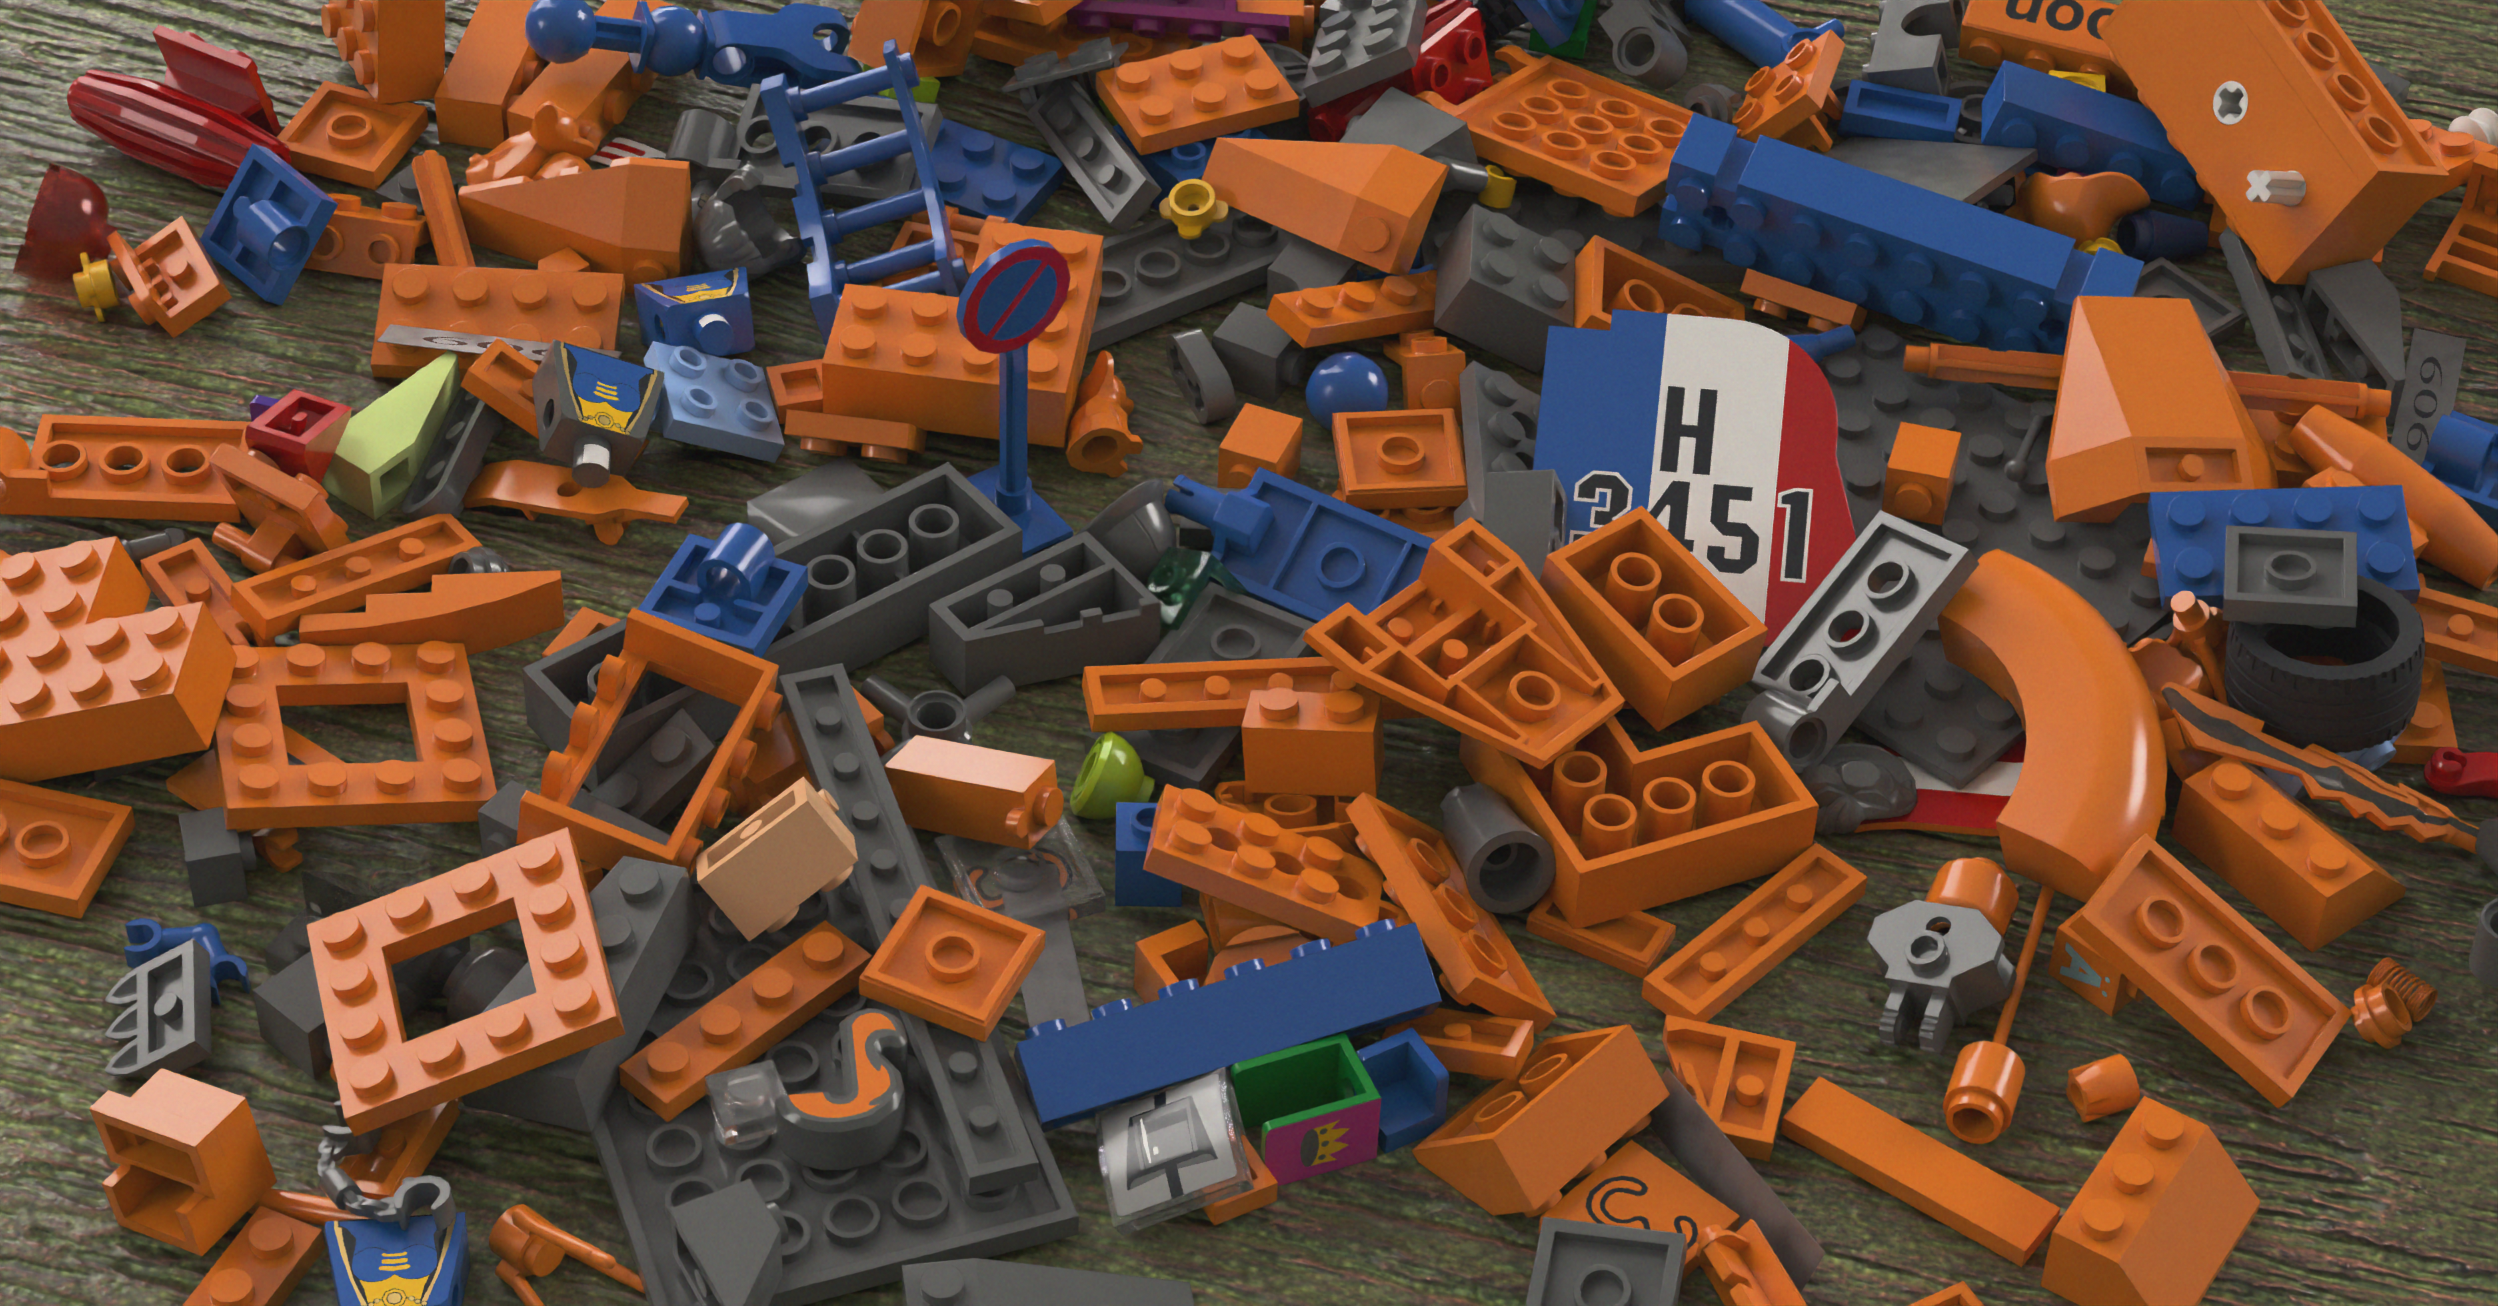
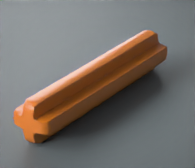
[411,150,476,267]

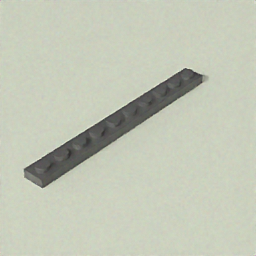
[779,663,1039,1196]

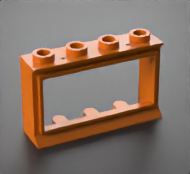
[516,607,783,878]

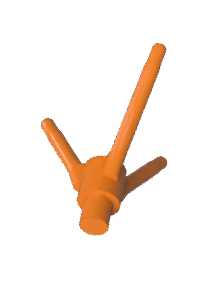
[2166,591,2245,739]

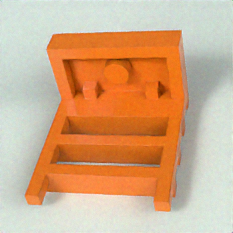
[2422,150,2498,298]

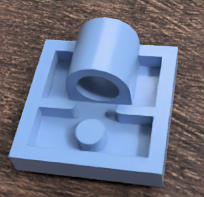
[643,341,785,463]

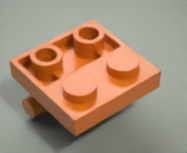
[208,442,351,575]

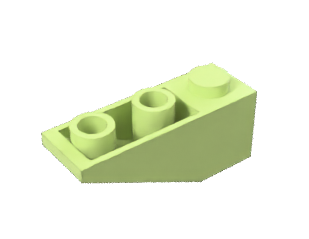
[322,350,461,520]

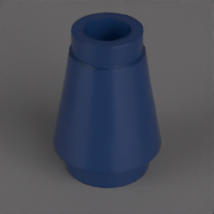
[2117,208,2208,265]

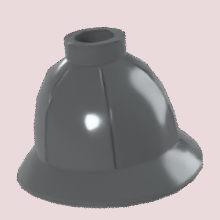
[1076,478,1181,596]

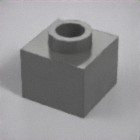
[178,807,257,908]

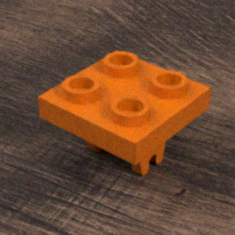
[1732,29,1846,153]

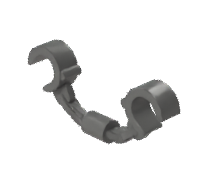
[317,1100,456,1232]

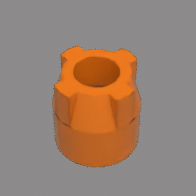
[2065,1054,2140,1123]

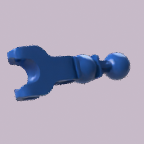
[525,0,863,89]

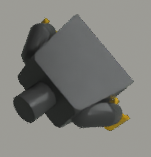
[1339,87,1516,208]

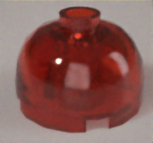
[13,162,118,284]

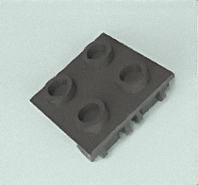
[1002,37,1129,111]

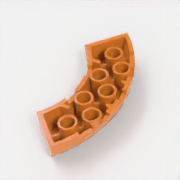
[1937,549,2168,903]

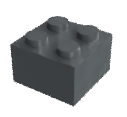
[1434,203,1575,373]

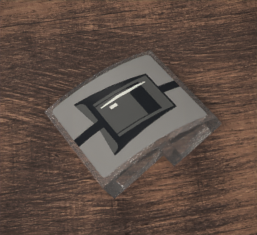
[1095,1067,1255,1236]

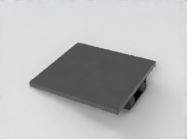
[1823,136,2038,214]

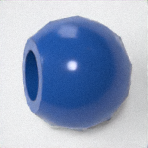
[1305,352,1389,432]

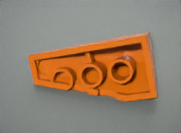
[1201,137,1450,276]
[458,157,695,294]

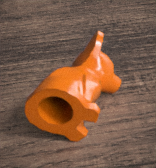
[465,101,595,186]
[1065,350,1143,478]

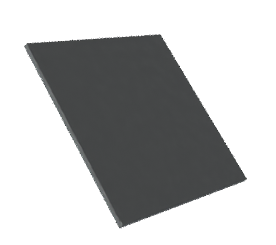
[1759,323,2173,790]

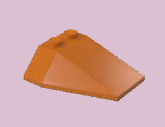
[1303,517,1625,770]

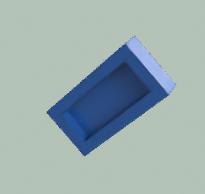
[1840,79,1962,143]

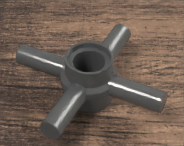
[860,674,1016,768]

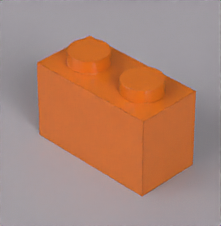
[1241,688,1385,798]

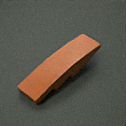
[299,570,565,656]

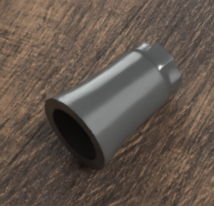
[1440,782,1556,914]

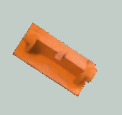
[1696,1219,1808,1306]

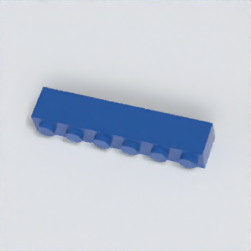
[1014,919,1442,1133]

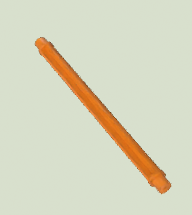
[1903,343,2391,419]

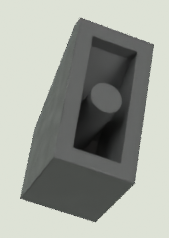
[670,1179,789,1306]

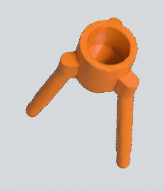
[489,1204,645,1306]

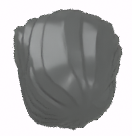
[692,164,807,282]

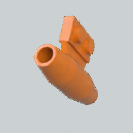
[2287,405,2498,591]

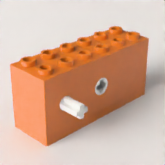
[2097,0,2450,285]

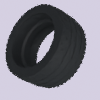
[2224,575,2425,753]

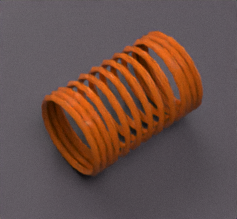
[2366,957,2438,1022]

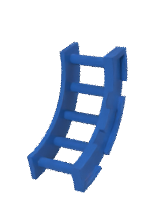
[760,39,970,347]

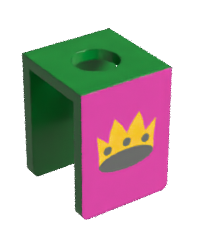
[1228,1032,1381,1186]

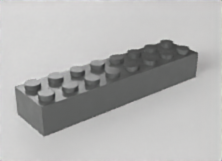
[522,462,1023,791]

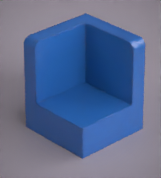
[1353,1027,1449,1154]

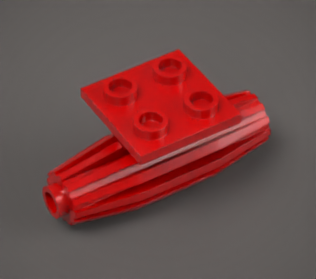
[1307,0,1493,143]
[67,25,291,190]

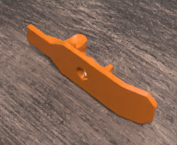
[462,460,689,545]

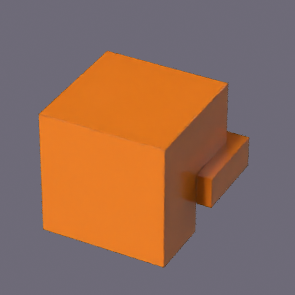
[89,1068,277,1256]

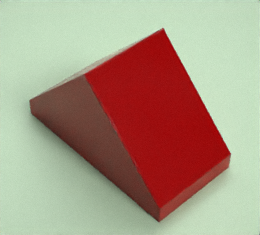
[245,389,352,484]

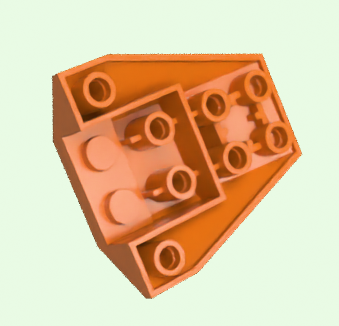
[2045,296,2279,523]

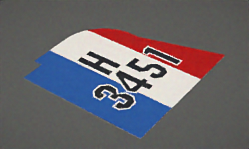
[1533,309,1862,647]

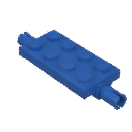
[1164,467,1436,623]

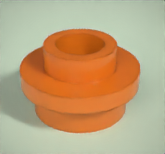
[2350,982,2412,1049]

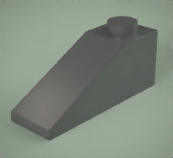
[2302,259,2406,426]

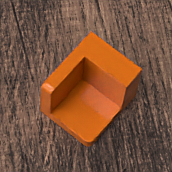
[1134,919,1208,1004]

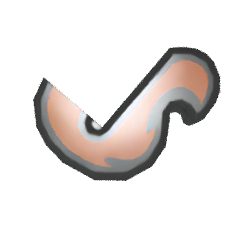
[775,1008,908,1170]

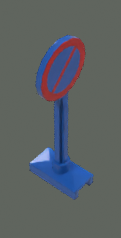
[956,239,1074,560]

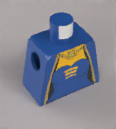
[634,266,756,357]
[325,1212,470,1306]

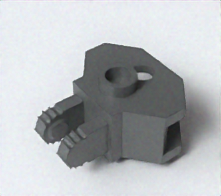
[1867,900,2017,1055]

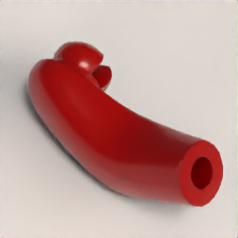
[2424,746,2498,799]

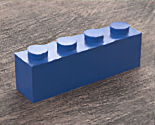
[1981,60,2204,211]

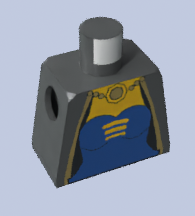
[532,339,665,488]

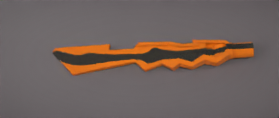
[2161,682,2480,855]

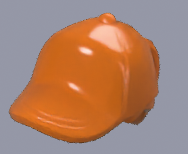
[2005,170,2150,250]

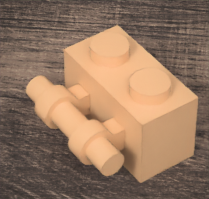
[695,776,858,942]

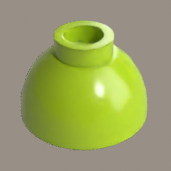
[1070,731,1155,820]

